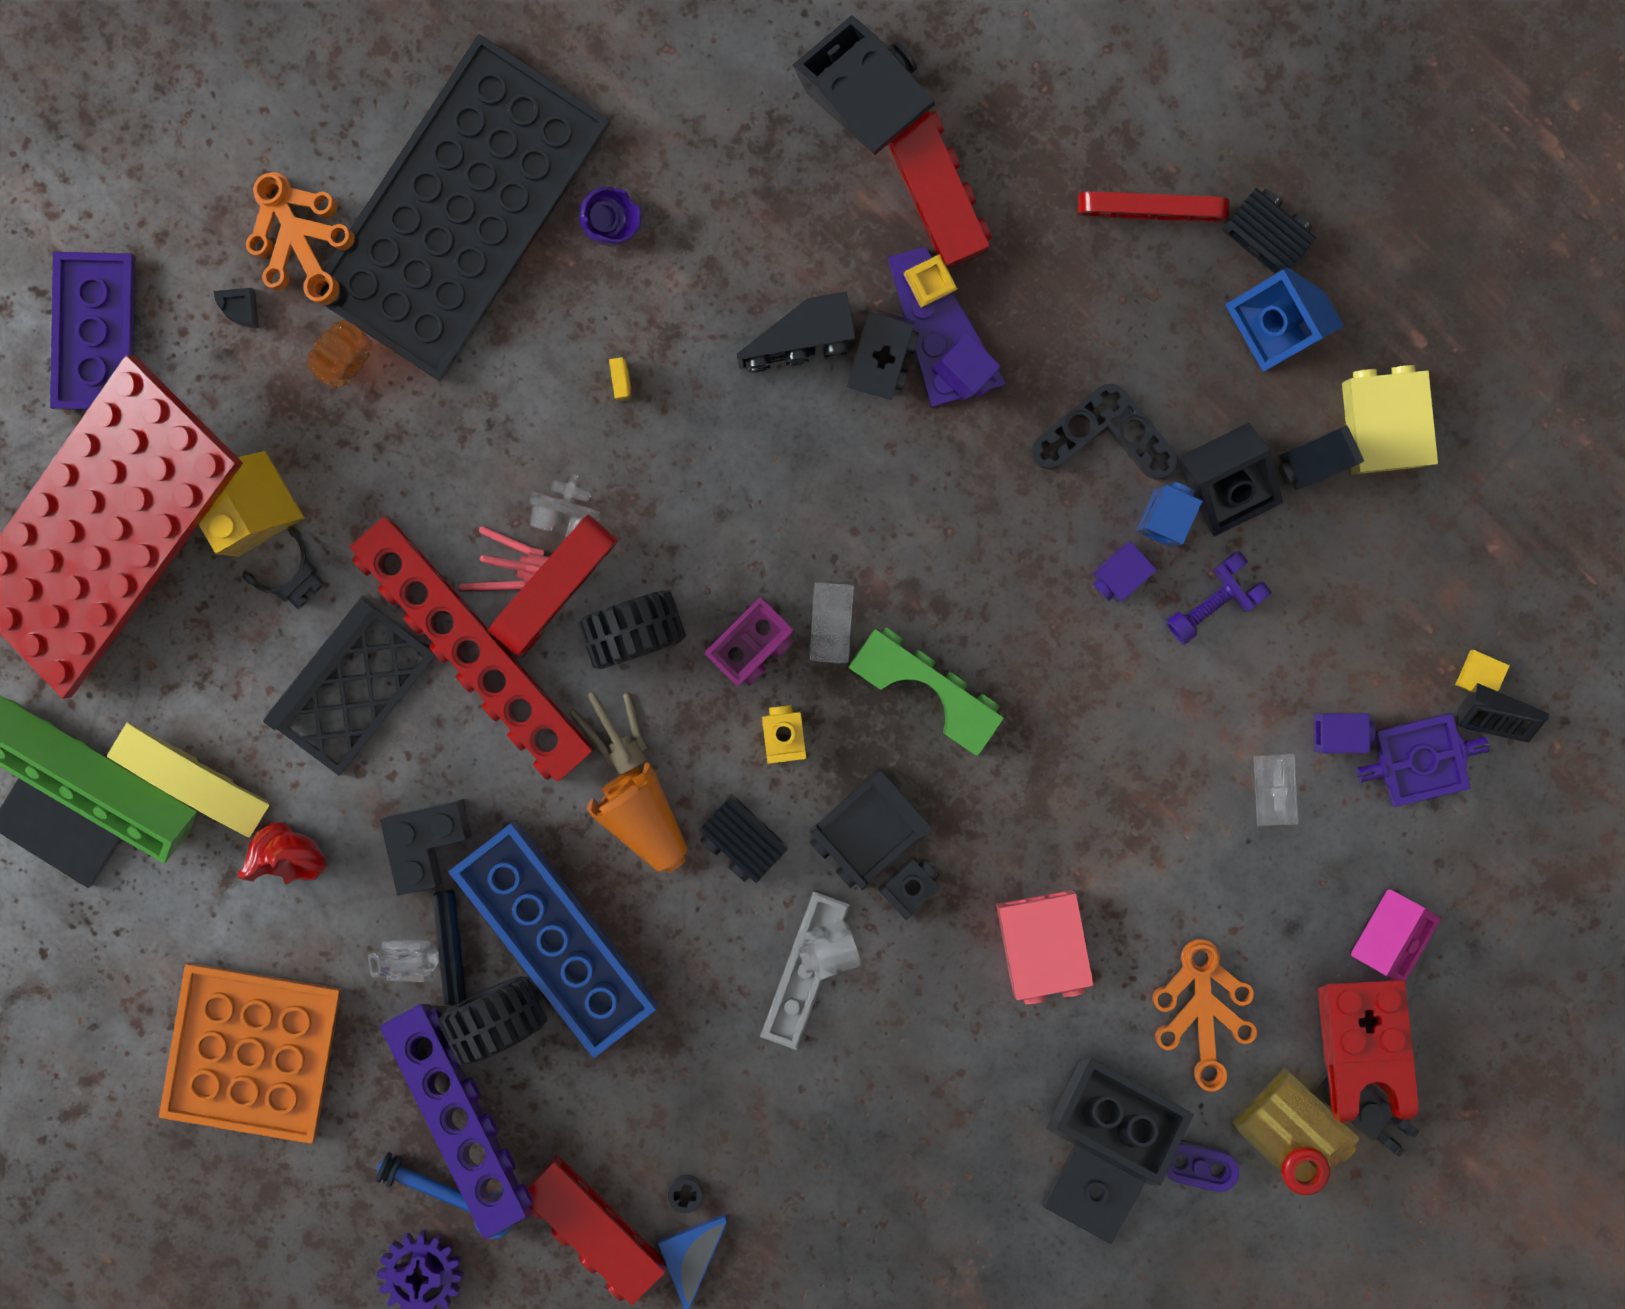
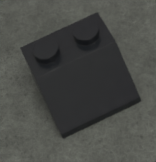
[1179,423,1283,537]

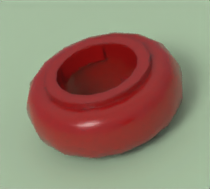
[1281,1147,1330,1195]

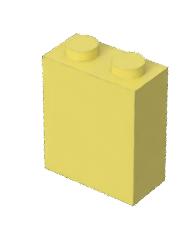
[1342,365,1438,475]

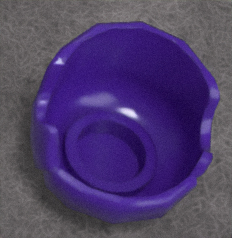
[580,186,642,247]

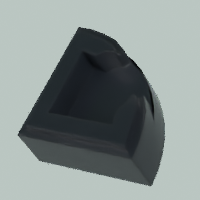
[213,288,259,328]

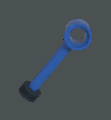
[376,1152,512,1239]

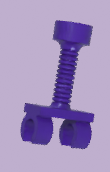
[1165,550,1272,645]

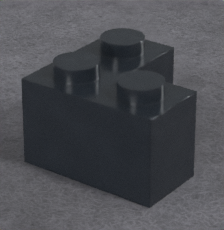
[380,799,472,896]

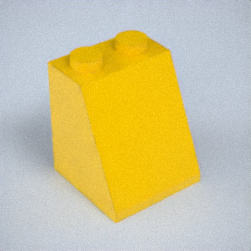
[199,451,305,557]

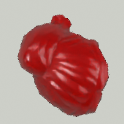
[237,822,328,885]

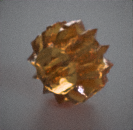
[307,320,372,389]

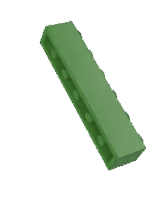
[0,695,197,864]

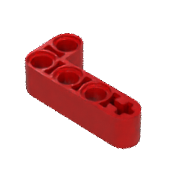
[488,514,619,658]

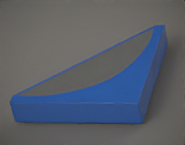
[658,1214,727,1309]

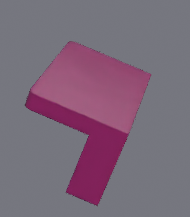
[1351,889,1442,982]

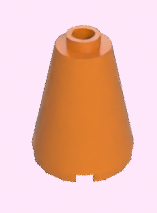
[586,762,688,873]

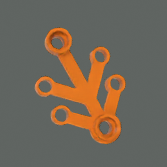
[246,172,355,305]
[1152,939,1257,1092]

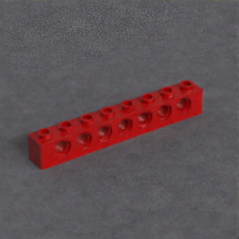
[349,516,596,782]

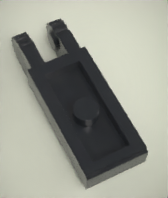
[1310,1070,1419,1157]

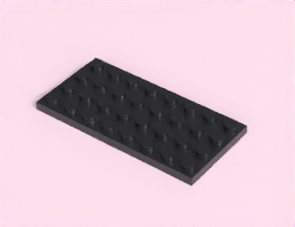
[321,34,611,382]

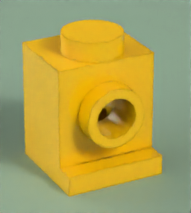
[762,705,806,764]

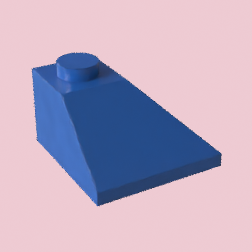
[1225,267,1344,372]

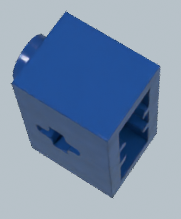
[1135,482,1202,548]

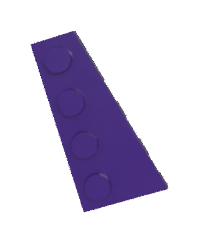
[888,247,1006,408]

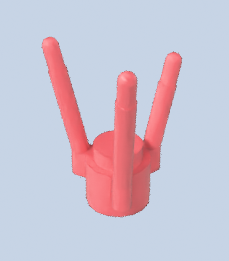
[458,526,549,591]

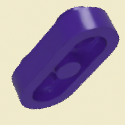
[1166,1141,1239,1192]

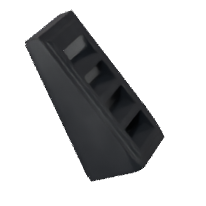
[1457,683,1549,743]

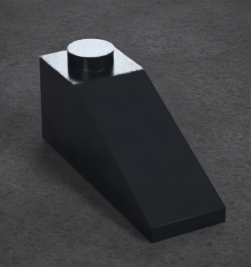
[1278,425,1365,490]

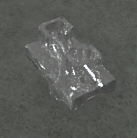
[529,474,603,537]
[1253,754,1298,826]
[368,940,439,982]

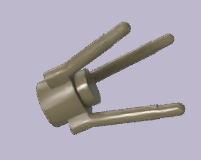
[569,692,648,774]

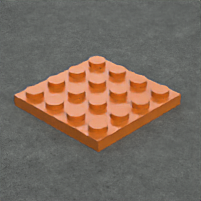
[159,962,342,1144]

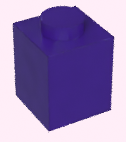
[932,333,1001,400]
[1091,541,1156,602]
[1314,713,1376,753]

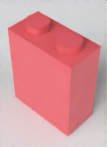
[996,890,1094,1004]

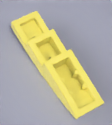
[107,722,269,838]

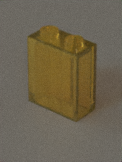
[1231,1068,1360,1196]

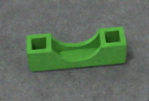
[848,627,1004,756]

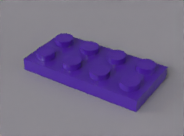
[50,252,136,410]

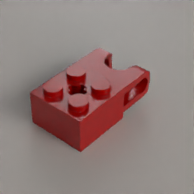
[1317,980,1418,1123]

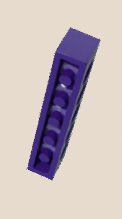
[379,1004,534,1240]

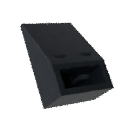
[793,15,935,155]
[737,291,855,373]

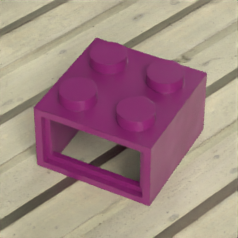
[704,597,794,687]

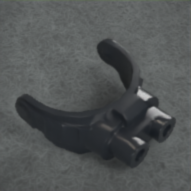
[242,526,325,609]

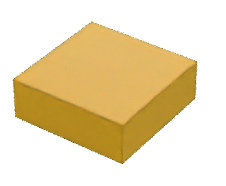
[903,254,957,308]
[609,357,632,402]
[1455,650,1510,692]

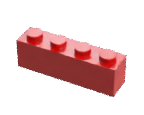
[888,110,992,269]
[527,1154,667,1305]

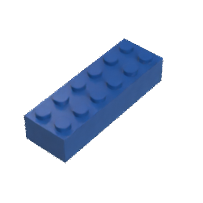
[449,820,658,1058]

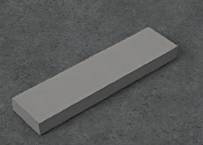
[760,890,850,1050]

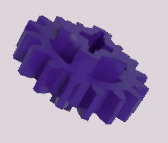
[377,1230,464,1309]

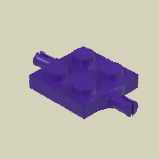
[1356,713,1490,807]

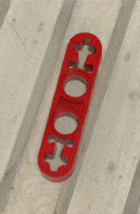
[1077,192,1229,222]

